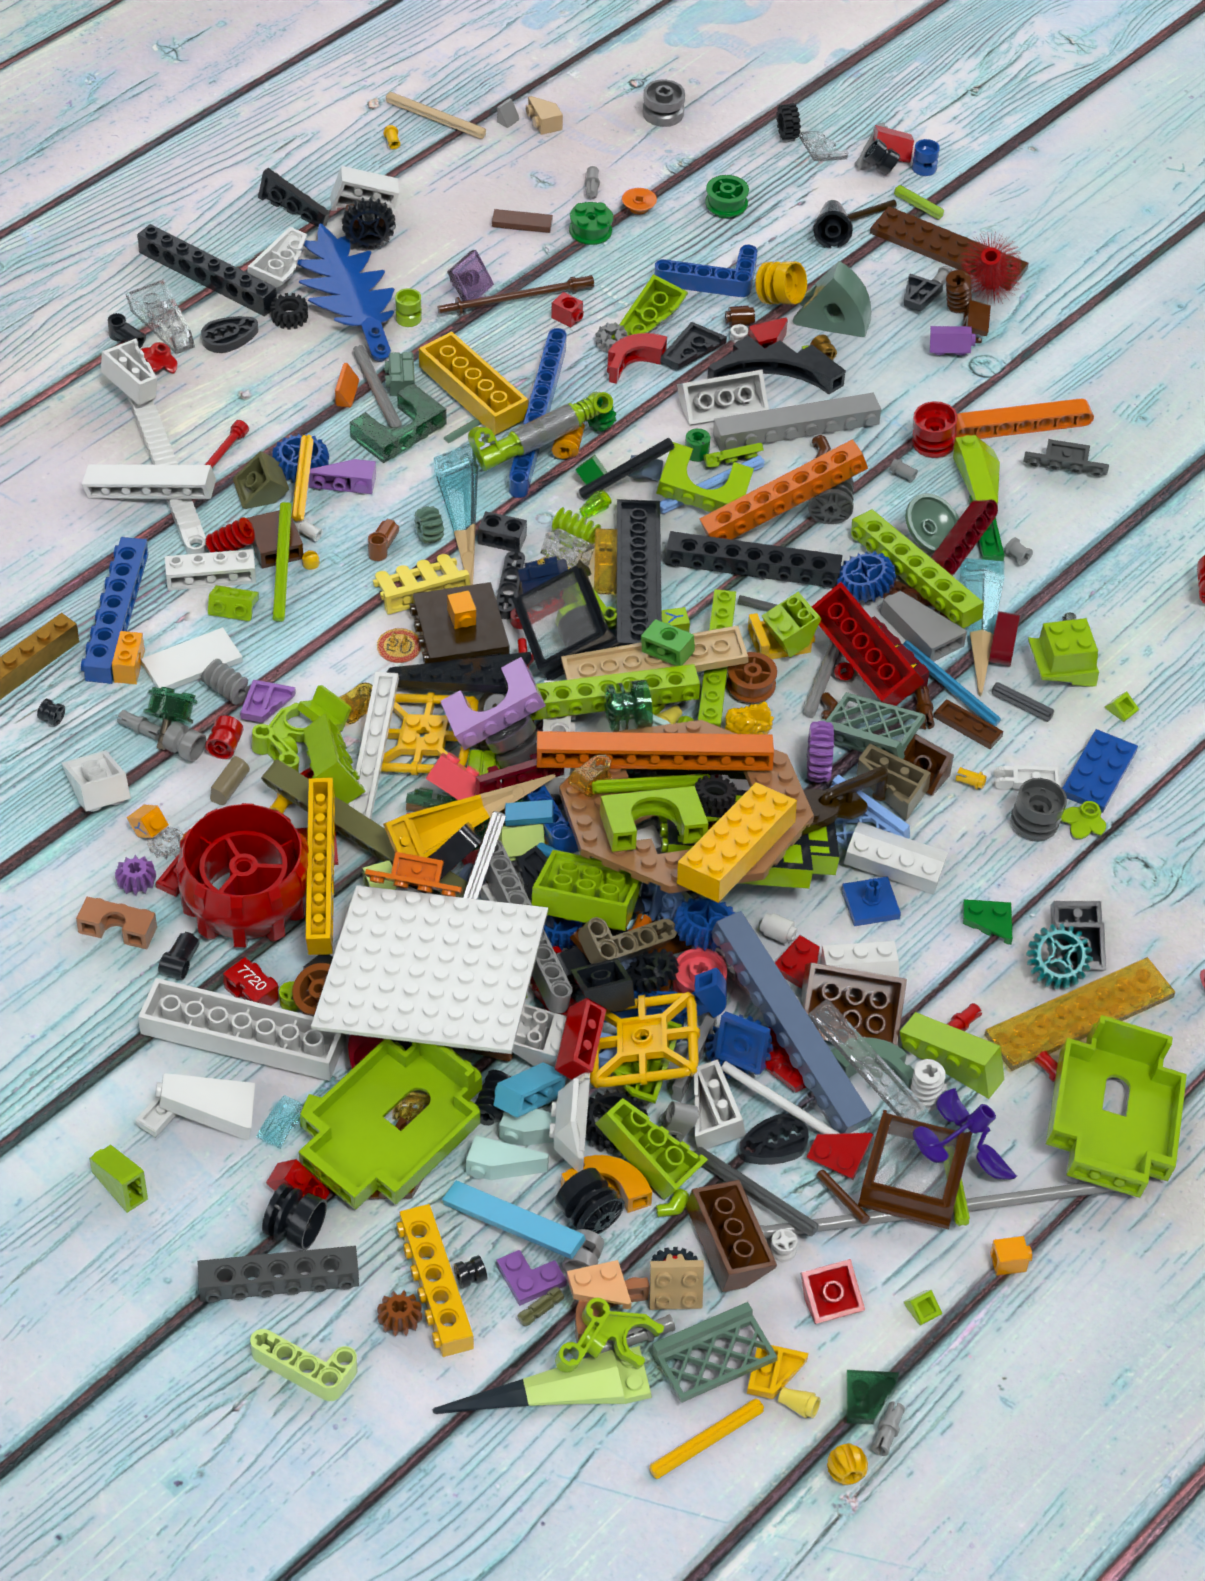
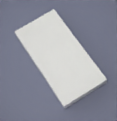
[141,627,243,694]

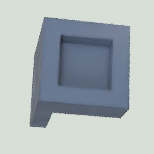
[628,455,664,481]

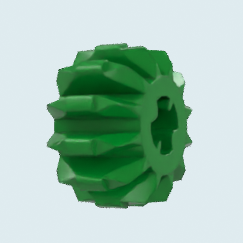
[587,397,617,432]

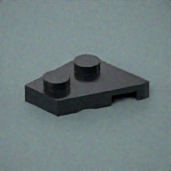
[904,273,943,312]

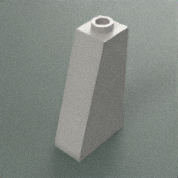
[881,591,967,662]

